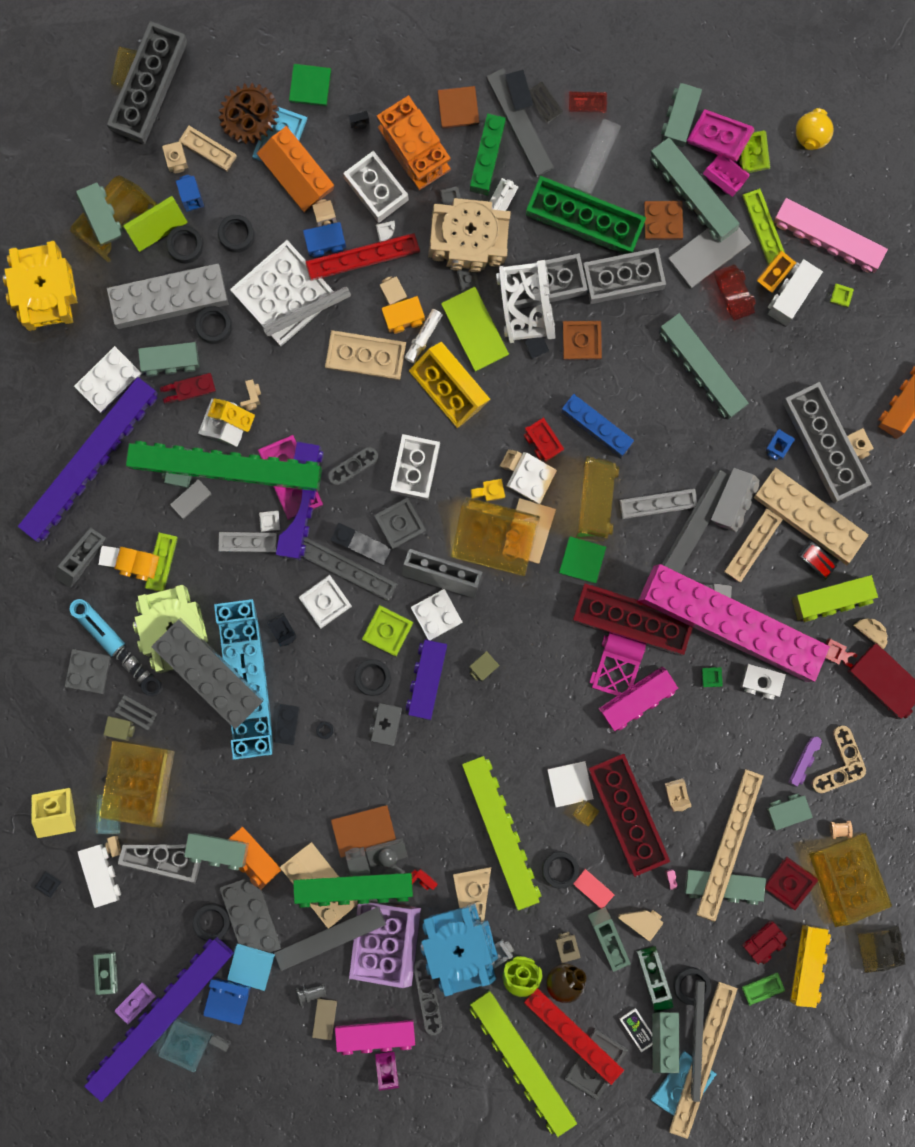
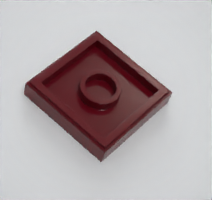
[765,856,818,910]

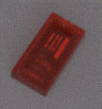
[569,91,607,113]

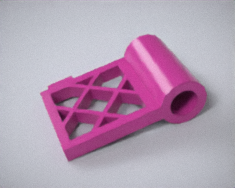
[589,633,646,696]

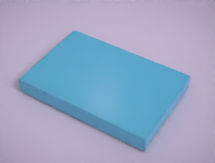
[252,107,307,161]
[651,1051,716,1116]

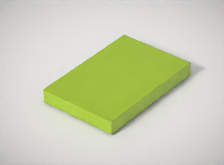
[123,196,188,252]

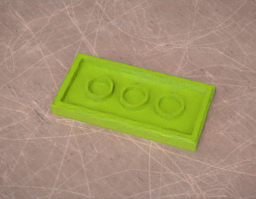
[441,287,509,372]

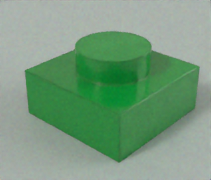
[702,667,723,688]

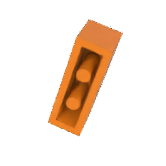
[229,827,281,890]

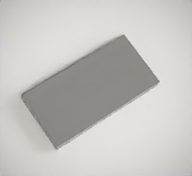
[668,227,751,289]

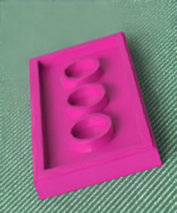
[258,435,323,520]

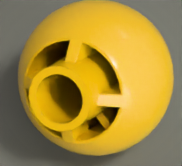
[795,108,834,150]

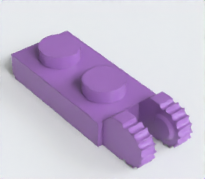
[788,736,822,787]

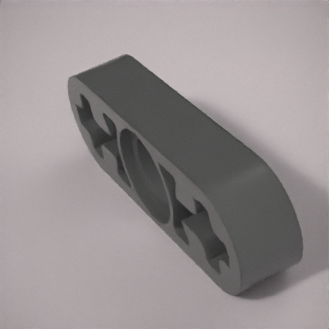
[328,447,378,486]

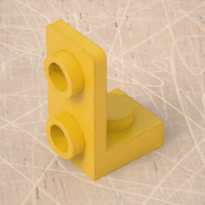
[207,398,255,432]

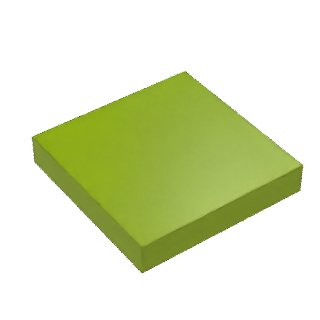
[362,605,414,657]

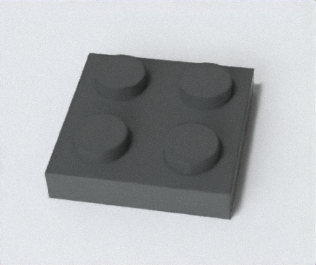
[374,497,426,549]
[65,649,111,694]

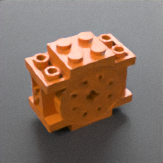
[377,95,451,190]

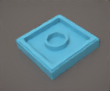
[227,944,275,991]

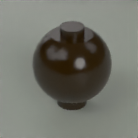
[546,964,587,1003]

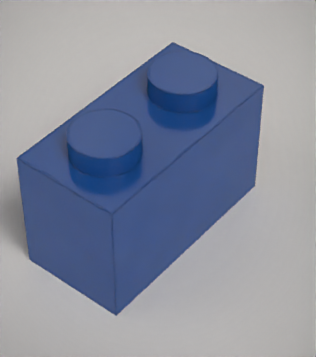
[176,175,204,212]
[303,222,346,258]

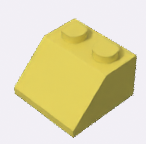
[32,788,76,838]

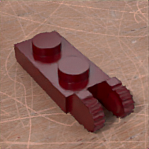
[160,373,216,404]

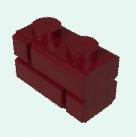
[741,920,788,965]

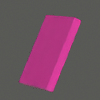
[687,109,754,162]

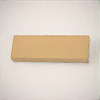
[179,126,237,172]

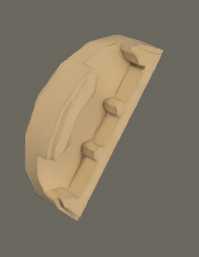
[853,619,887,649]

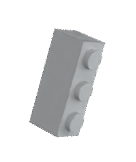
[711,468,760,532]

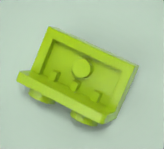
[739,130,770,173]

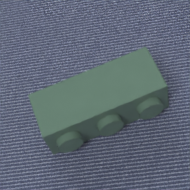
[661,83,702,147]
[76,183,123,247]
[138,342,200,377]
[184,833,249,870]
[652,1012,679,1073]

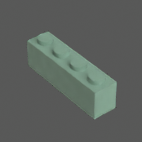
[684,869,766,905]

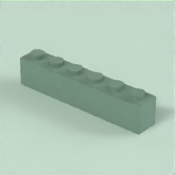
[650,138,740,243]
[660,313,749,420]

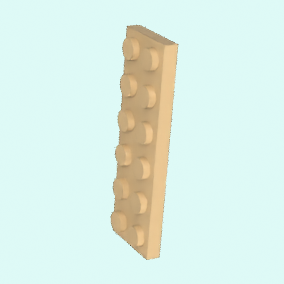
[754,467,868,565]

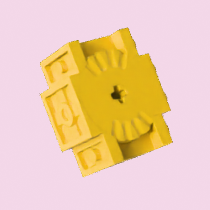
[3,241,78,331]

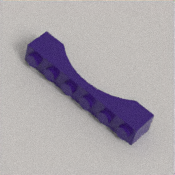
[276,442,324,560]

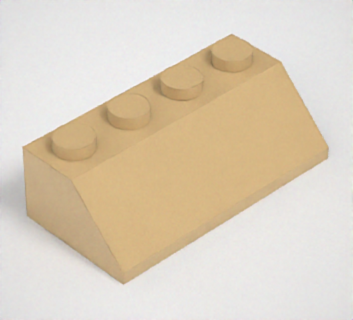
[280,842,358,929]

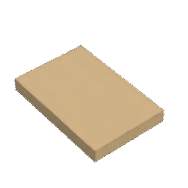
[503,498,556,564]

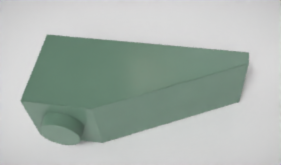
[588,907,631,972]

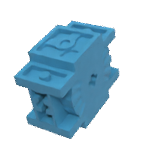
[420,904,498,996]

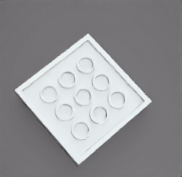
[230,240,334,347]

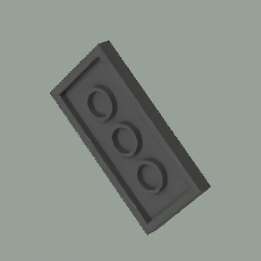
[220,877,282,953]

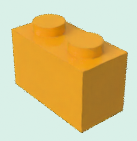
[756,250,796,293]
[382,296,425,334]

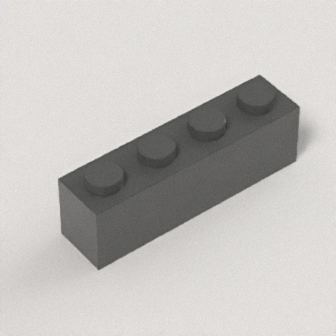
[402,549,482,599]

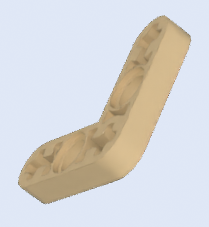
[811,726,866,793]

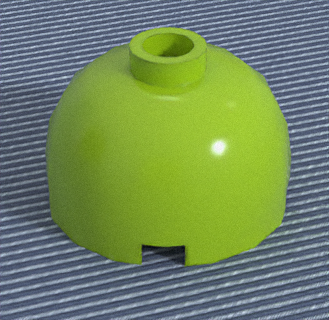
[502,957,542,997]

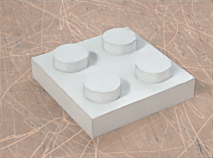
[507,452,557,504]
[411,589,463,640]

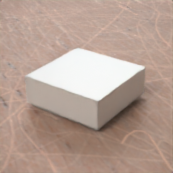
[259,511,280,532]
[98,546,119,568]

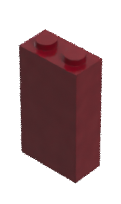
[847,643,915,719]

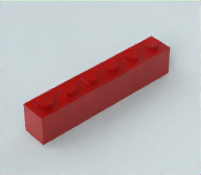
[524,988,624,1085]

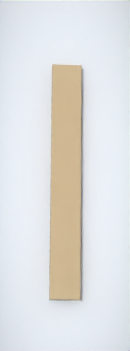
[696,769,764,922]
[669,982,738,1139]

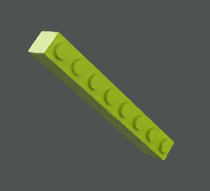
[462,756,542,910]
[469,990,577,1137]

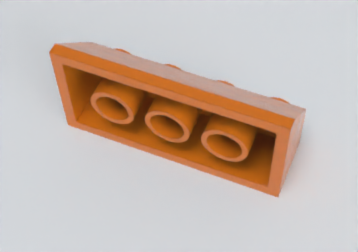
[256,126,334,213]
[878,366,915,439]

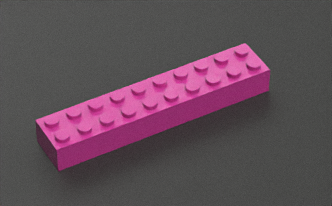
[638,564,830,682]

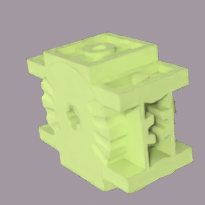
[133,585,208,673]

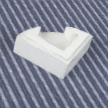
[376,221,395,242]

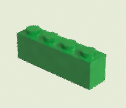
[470,113,506,196]

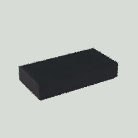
[505,70,534,112]

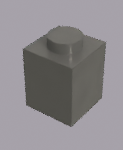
[345,847,371,877]

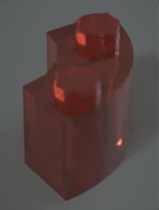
[714,264,756,321]

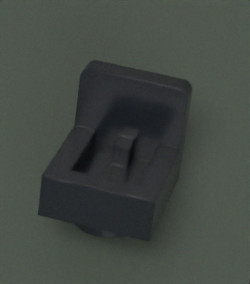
[267,613,297,647]

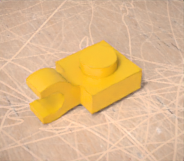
[471,479,505,502]

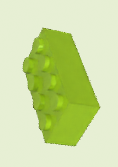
[791,575,878,623]

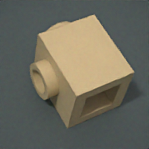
[162,141,188,173]
[847,428,874,460]

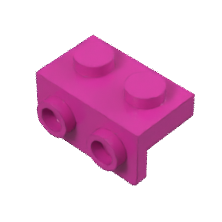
[703,155,750,197]

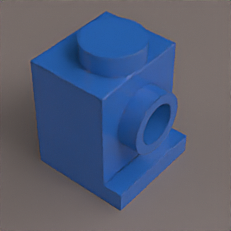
[765,429,795,461]

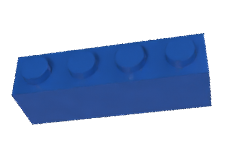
[561,394,634,458]

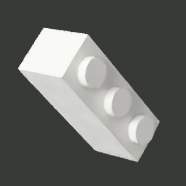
[78,844,121,908]

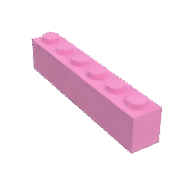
[774,198,888,273]

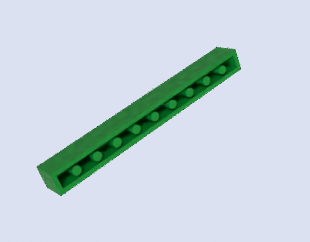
[126,441,322,491]

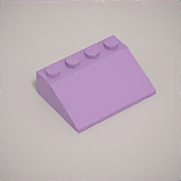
[349,902,421,988]

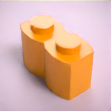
[114,547,159,581]

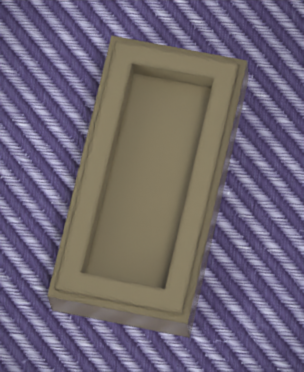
[312,998,337,1040]

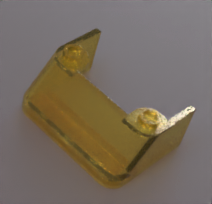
[70,175,158,262]
[576,456,619,542]

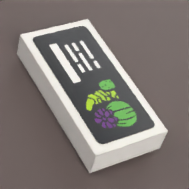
[619,1008,652,1052]

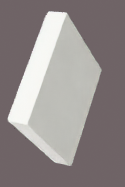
[299,575,352,628]
[547,761,594,807]

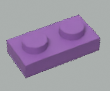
[115,982,156,1024]

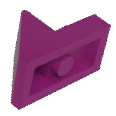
[375,1052,399,1091]

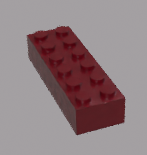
[572,583,693,656]
[587,753,670,877]

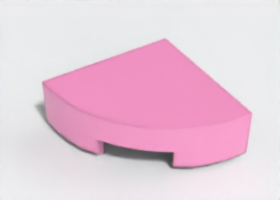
[665,869,678,890]

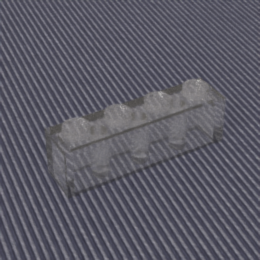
[573,119,621,195]

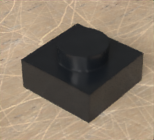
[349,111,370,129]

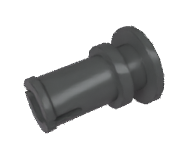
[296,984,326,1007]

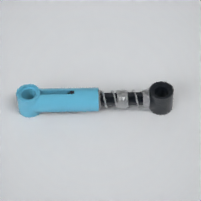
[70,599,163,697]

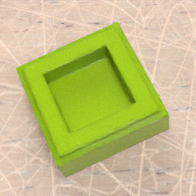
[830,284,854,308]

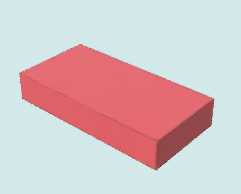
[573,869,614,909]

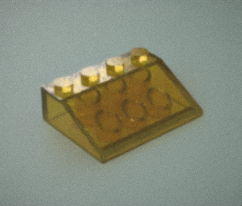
[451,497,540,576]
[99,741,175,828]
[809,833,892,927]

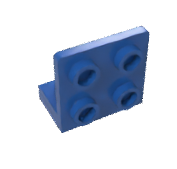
[204,977,251,1025]

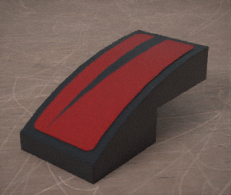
[798,540,837,580]

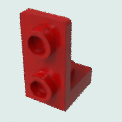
[395,869,438,900]

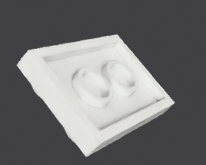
[74,346,142,414]

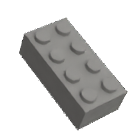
[583,248,666,304]
[507,253,588,309]

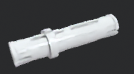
[404,309,443,364]

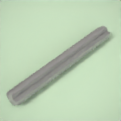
[263,287,351,336]

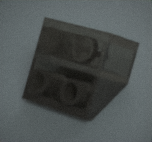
[858,926,906,973]

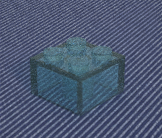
[159,1018,213,1072]

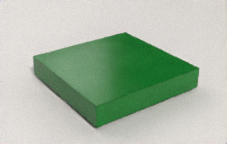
[289,64,331,106]
[559,536,606,584]

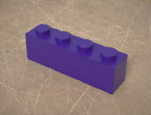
[405,640,447,720]

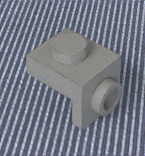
[492,939,514,969]

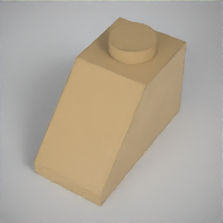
[312,199,337,227]
[618,910,663,941]

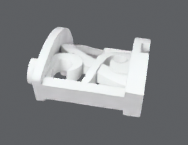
[496,260,555,343]

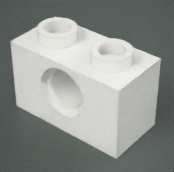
[740,664,786,700]

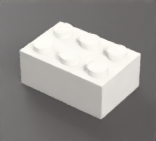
[343,150,409,223]
[768,259,823,327]
[390,434,440,501]

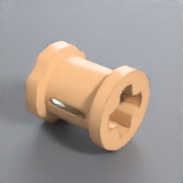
[830,821,853,839]

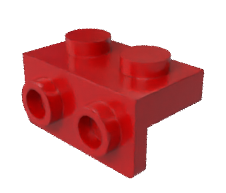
[524,417,564,462]

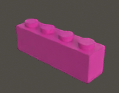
[599,666,678,731]
[335,1020,415,1055]

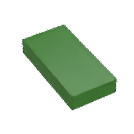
[742,972,785,1006]

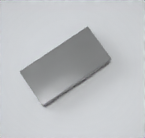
[170,479,212,520]

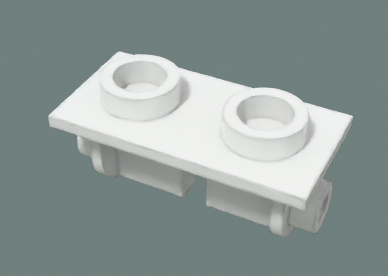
[490,178,518,211]

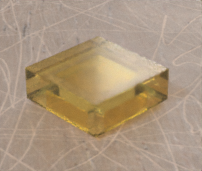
[573,800,600,827]

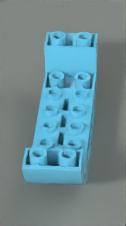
[214,599,273,760]

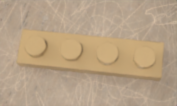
[724,509,783,583]

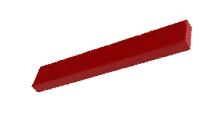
[305,233,420,281]

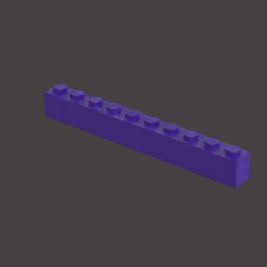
[18,377,158,542]
[84,937,234,1102]

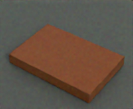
[331,805,396,857]

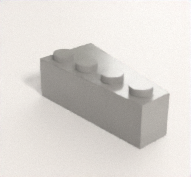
[118,844,202,884]

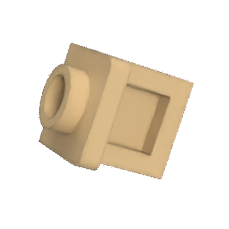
[240,379,261,411]
[664,778,691,812]

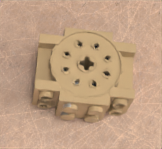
[428,198,511,272]

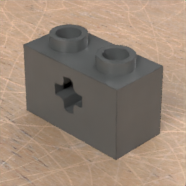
[368,703,402,746]

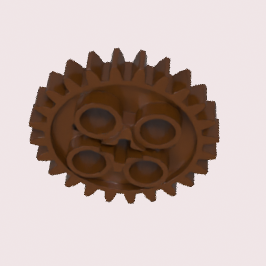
[218,83,280,144]

